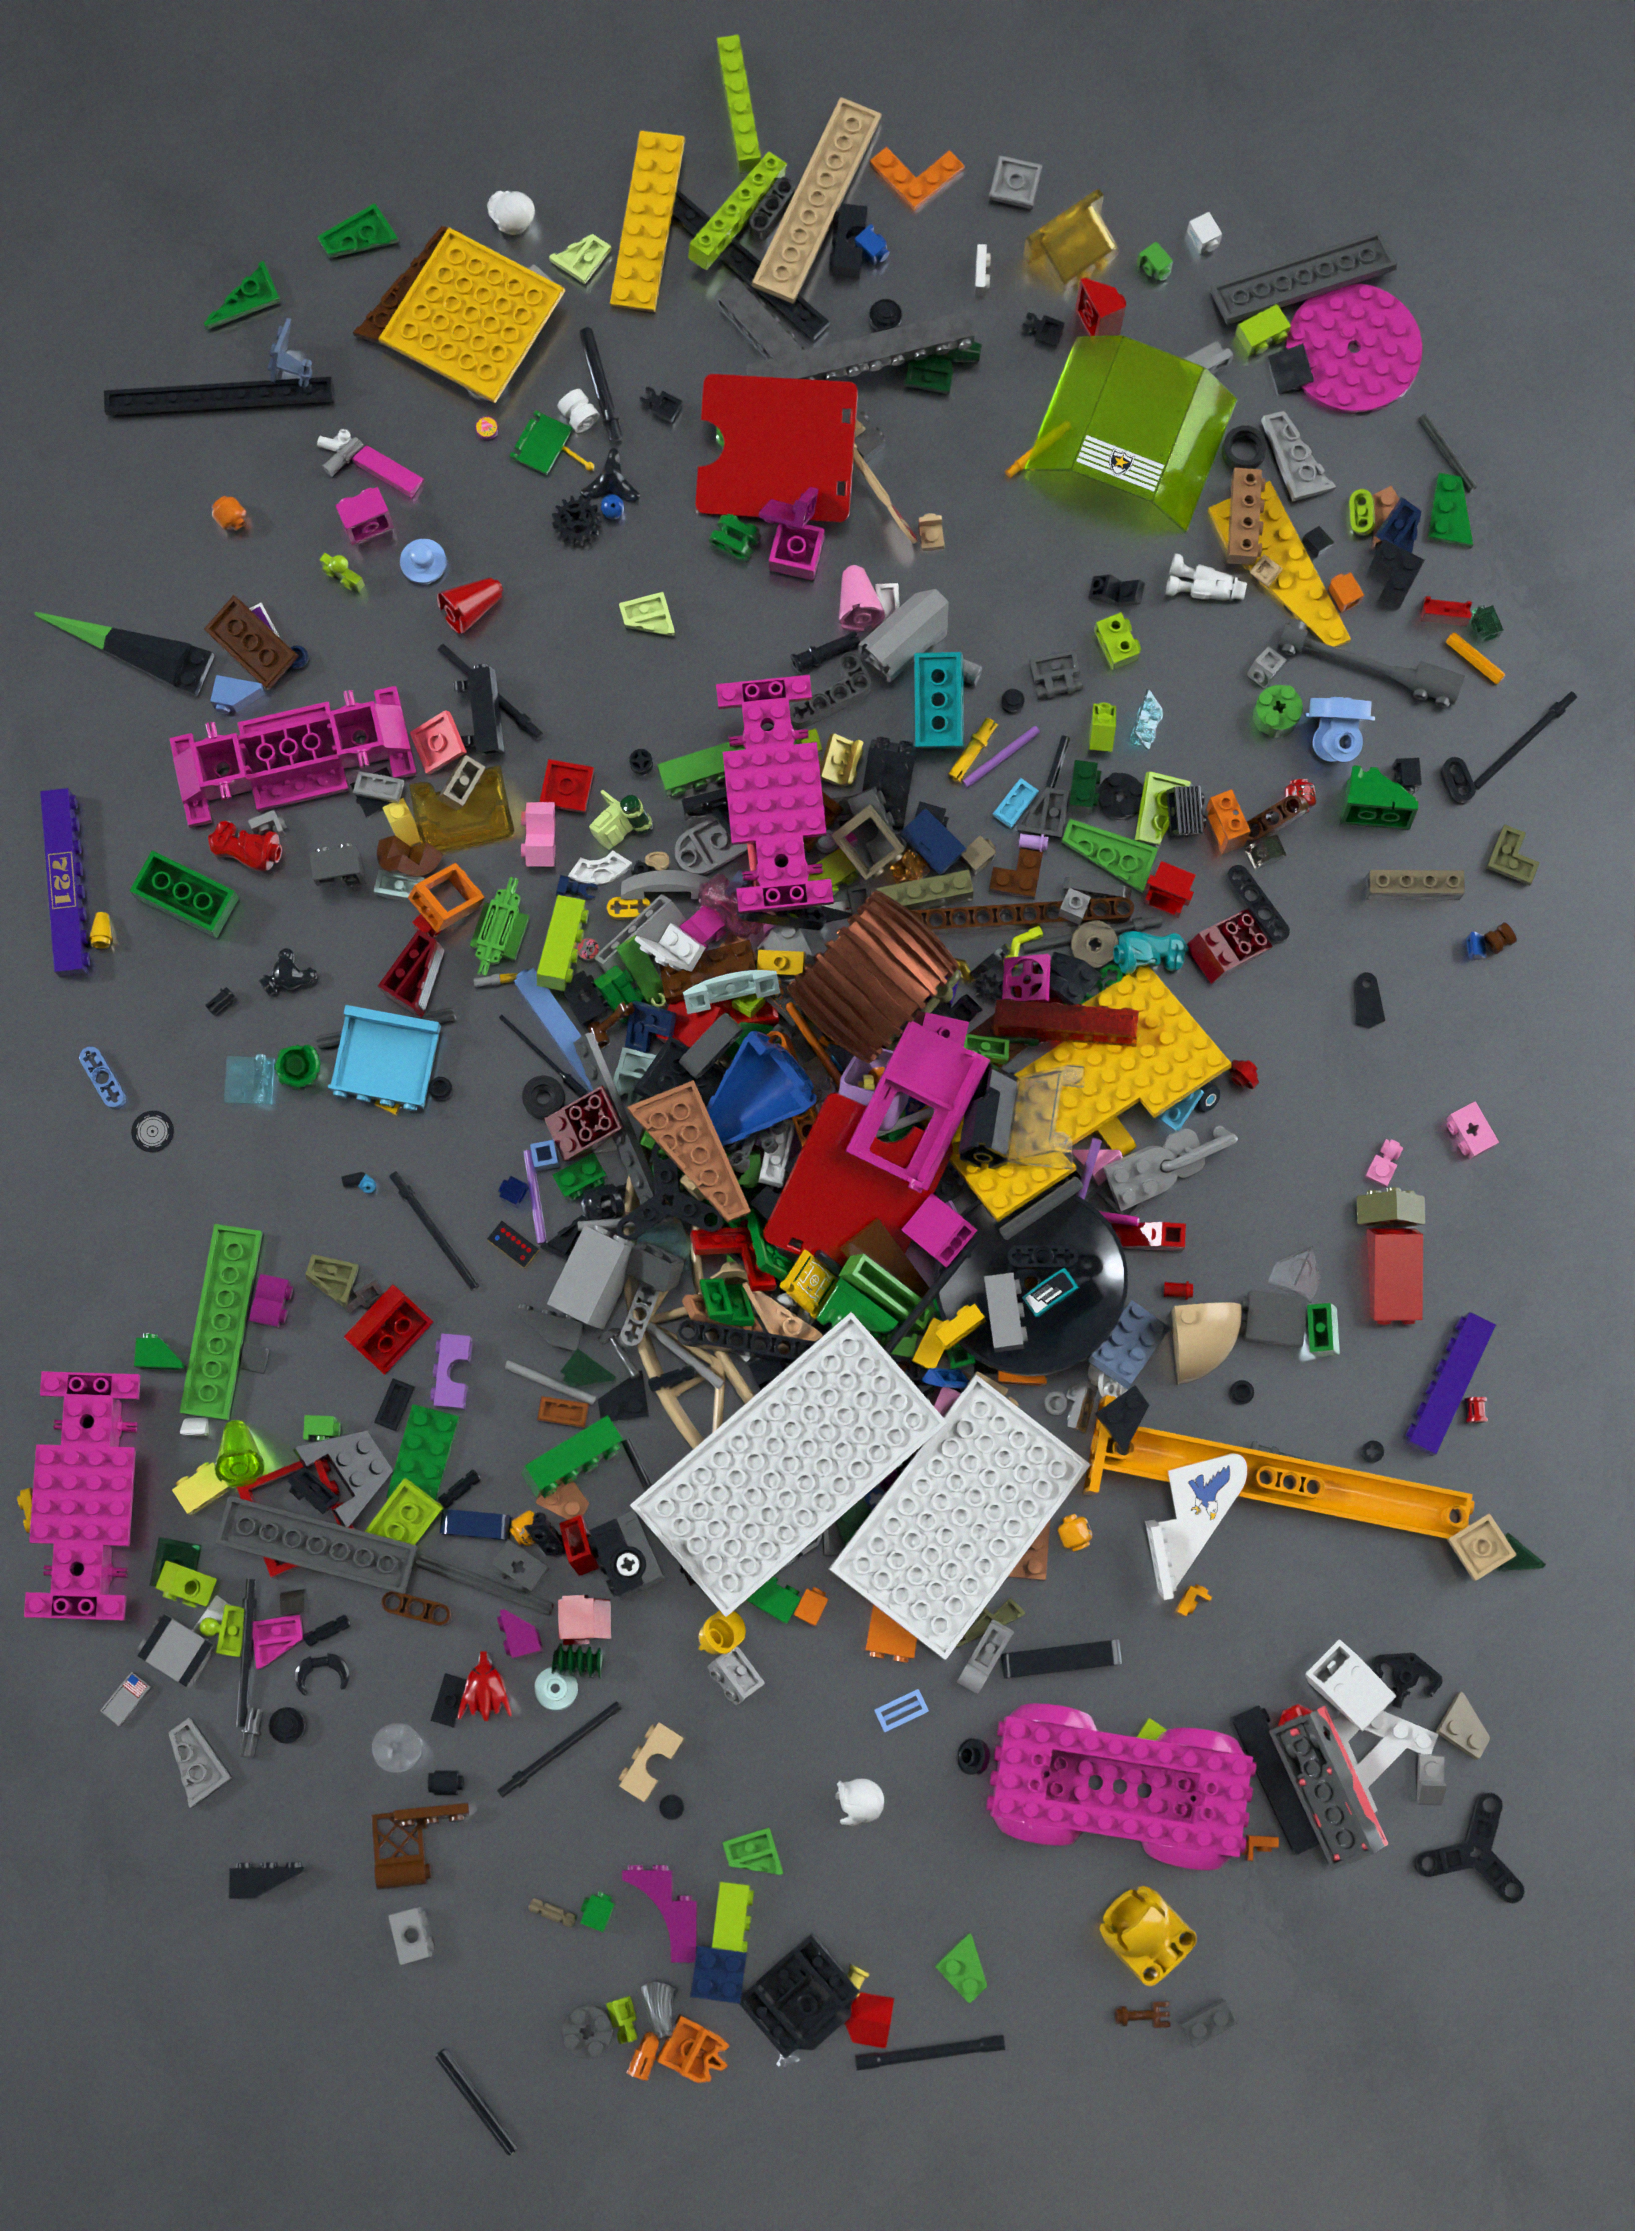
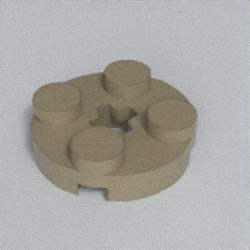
[1071,920,1119,968]

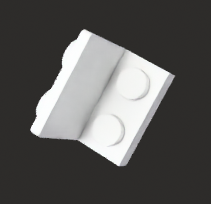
[634,923,706,972]

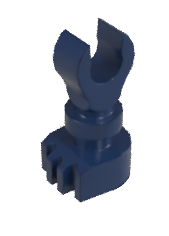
[555,875,598,901]

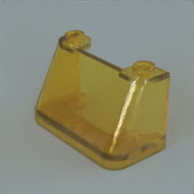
[409,765,514,852]

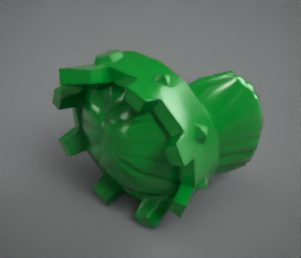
[274,1044,321,1090]

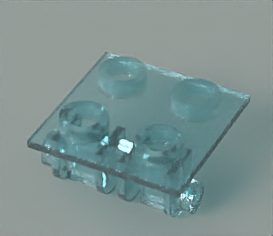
[1130,689,1163,750]
[224,1054,274,1104]

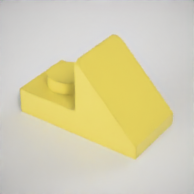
[382,798,424,847]

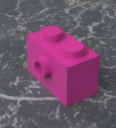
[915,1010,969,1047]

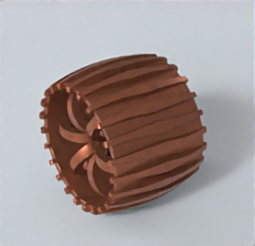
[787,890,959,1064]

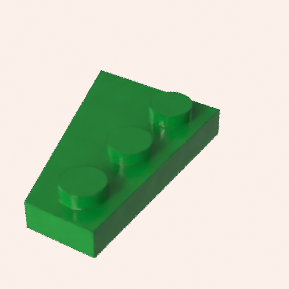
[317,203,399,258]
[1427,473,1473,548]

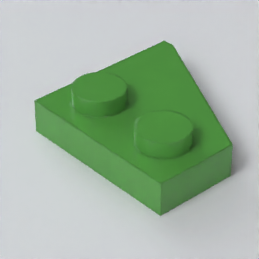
[935,1933,987,2004]

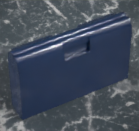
[899,808,967,875]

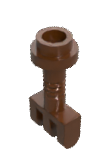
[1115,2001,1171,2028]

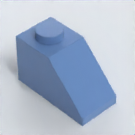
[210,675,265,714]

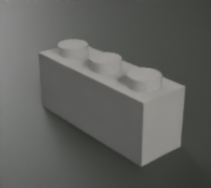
[984,1273,1028,1353]

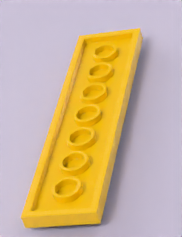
[610,131,685,313]

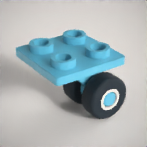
[1157,1083,1221,1131]

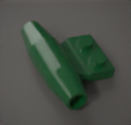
[893,327,982,394]

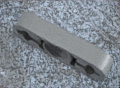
[619,1282,659,1348]

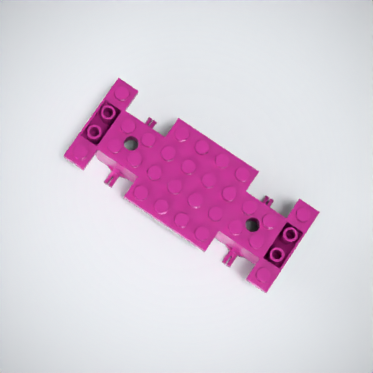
[716,675,834,914]
[169,686,417,828]
[24,1371,141,1621]

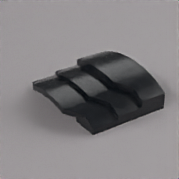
[739,1933,861,2059]

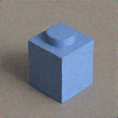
[530,1140,560,1172]

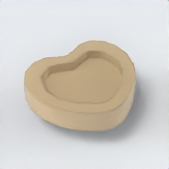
[645,852,669,870]

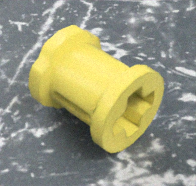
[847,1964,870,1997]

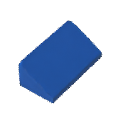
[921,1368,970,1389]

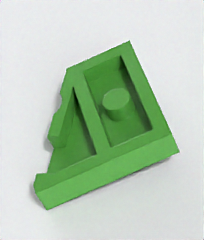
[722,1827,784,1875]

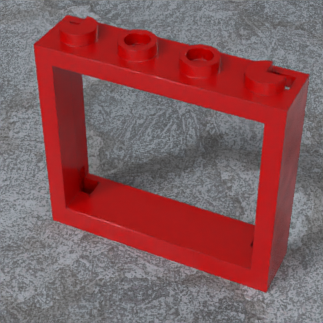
[236,1457,354,1578]

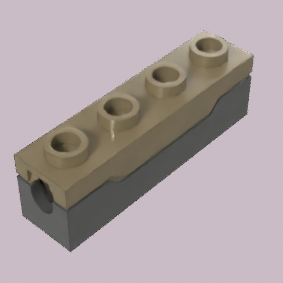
[1366,870,1465,900]

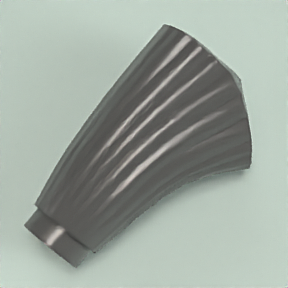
[641,1981,678,2040]

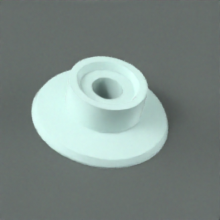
[534,1667,578,1711]

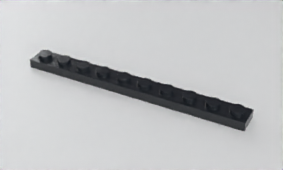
[672,189,829,340]
[104,377,333,415]

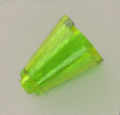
[215,1420,264,1487]

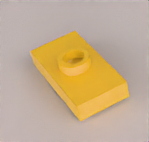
[757,950,806,975]

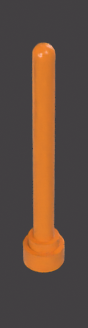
[786,1002,842,1093]

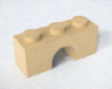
[619,1723,685,1802]

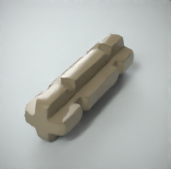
[529,1898,577,1928]

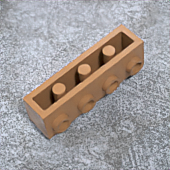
[1227,468,1266,565]

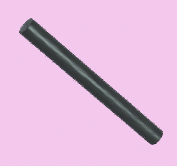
[1418,413,1477,492]

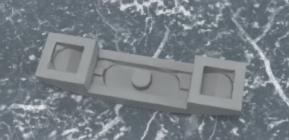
[621,870,715,899]

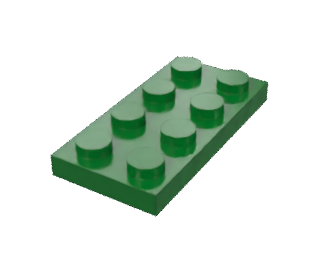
[386,1404,460,1501]

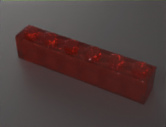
[993,998,1139,1047]

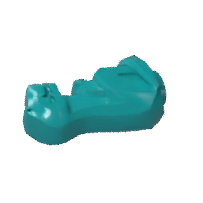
[1113,931,1188,974]

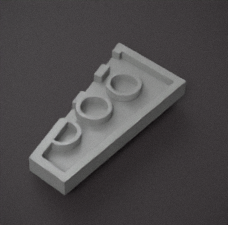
[1261,411,1336,502]

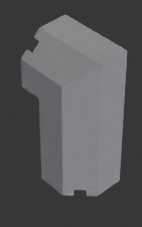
[858,589,949,682]

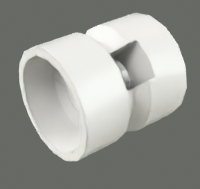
[557,389,600,433]

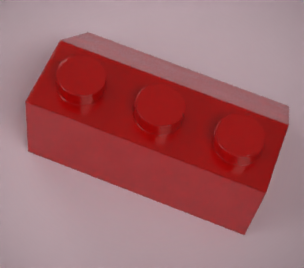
[1075,277,1127,347]
[344,1284,434,1375]

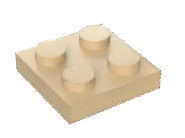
[1447,1513,1516,1581]

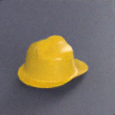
[698,1610,746,1655]

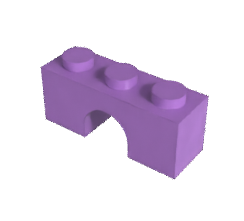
[430,1333,473,1410]

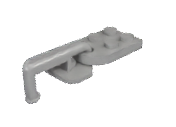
[1103,1126,1238,1211]

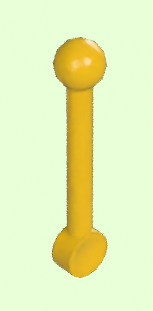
[562,446,594,471]

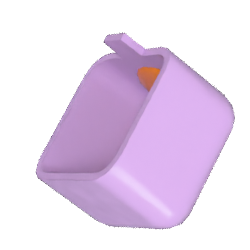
[839,1048,908,1131]

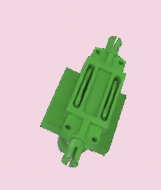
[470,877,530,977]

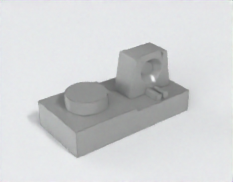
[1066,1380,1098,1434]

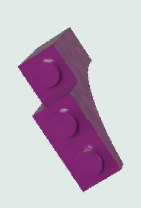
[622,1865,697,1963]

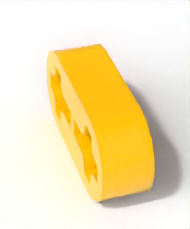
[607,897,651,920]

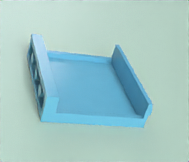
[328,1005,441,1111]

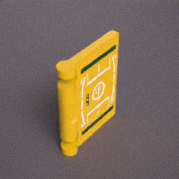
[780,1250,839,1319]

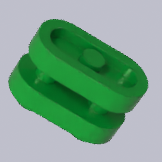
[708,514,762,561]

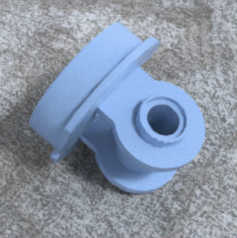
[1305,697,1375,762]

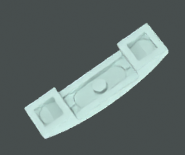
[683,970,780,1014]

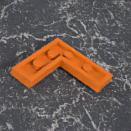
[870,147,965,211]

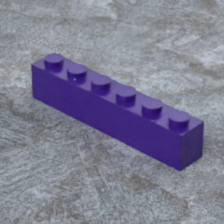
[1405,1312,1496,1456]

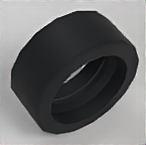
[1222,425,1267,470]

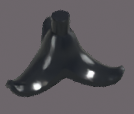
[580,448,641,502]

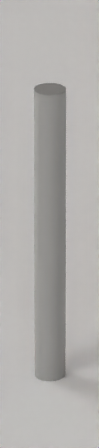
[577,1215,674,1231]
[646,1322,725,1389]
[505,1360,597,1405]

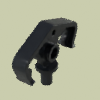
[1372,1653,1443,1709]

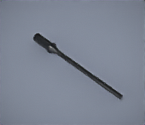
[499,1015,588,1098]

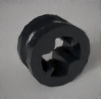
[1361,1440,1384,1463]

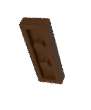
[393,1803,469,1827]

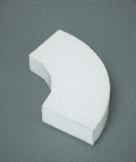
[568,851,633,885]

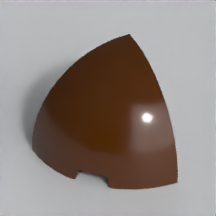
[377,835,443,877]

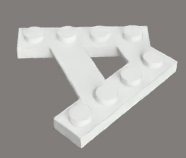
[1332,1711,1439,1813]

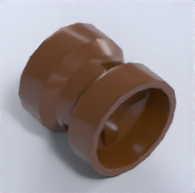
[1484,922,1517,954]

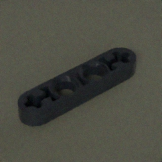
[1227,865,1290,944]
[737,907,827,930]

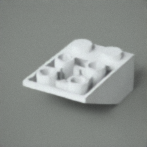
[1306,1639,1396,1732]

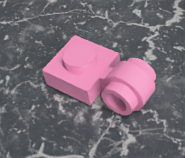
[1365,1139,1403,1187]

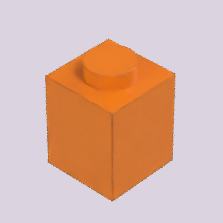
[1328,572,1364,613]
[794,1587,829,1627]

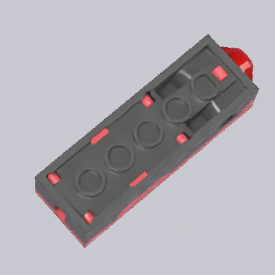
[1269,1704,1388,1870]

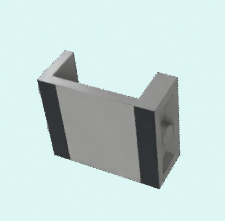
[137,1614,217,1688]

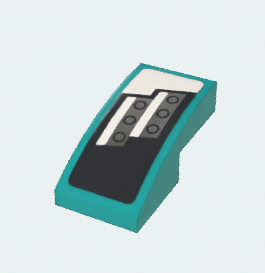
[1022,1268,1079,1317]

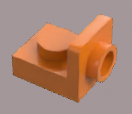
[1241,1835,1279,1861]

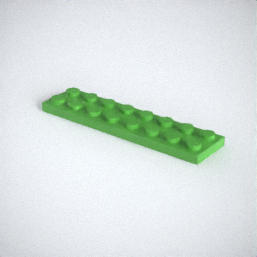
[179,1224,263,1421]

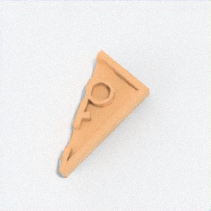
[742,1281,823,1354]

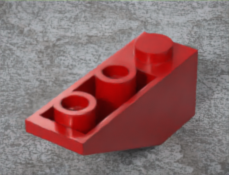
[1112,1222,1186,1252]

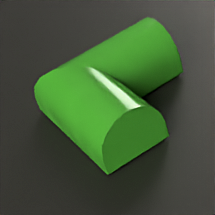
[964,1034,1009,1065]

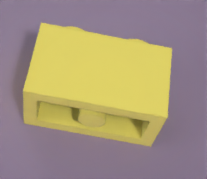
[172,1462,232,1516]

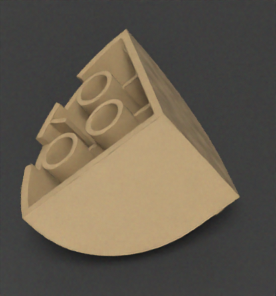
[1169,1302,1242,1385]

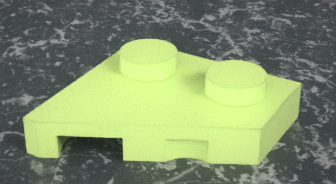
[549,234,611,284]
[619,592,675,636]

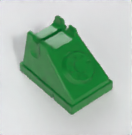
[1340,765,1419,830]
[817,1278,900,1338]

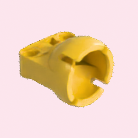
[1100,1886,1197,1986]

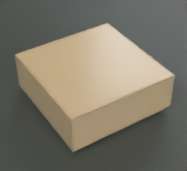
[1249,554,1283,587]

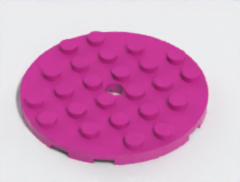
[1285,283,1422,414]

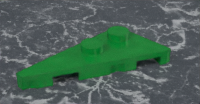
[204,261,280,330]

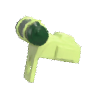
[589,790,653,850]

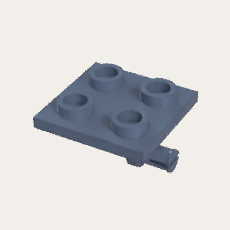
[268,318,312,387]

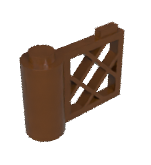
[371,1812,432,1890]

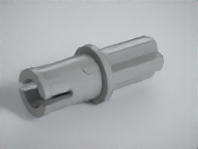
[322,437,364,477]

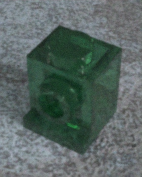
[1471,605,1504,645]

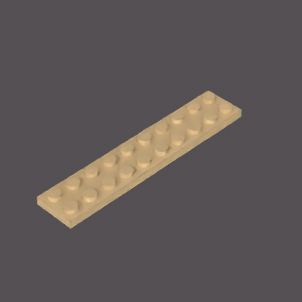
[752,97,881,304]

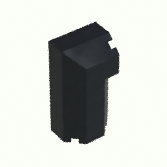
[959,1062,1020,1169]

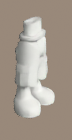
[1166,553,1247,601]

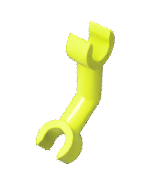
[1003,926,1043,970]

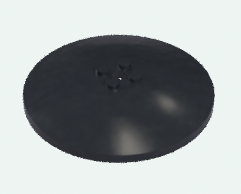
[934,1187,1128,1376]

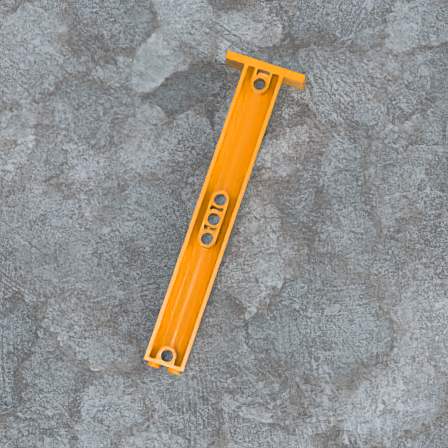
[1082,1395,1475,1539]

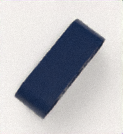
[439,1509,512,1540]

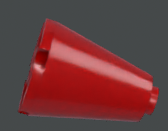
[437,577,503,634]

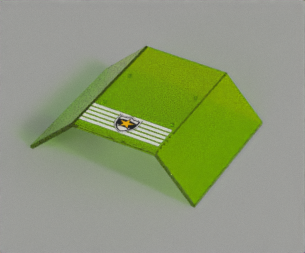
[1024,335,1237,532]

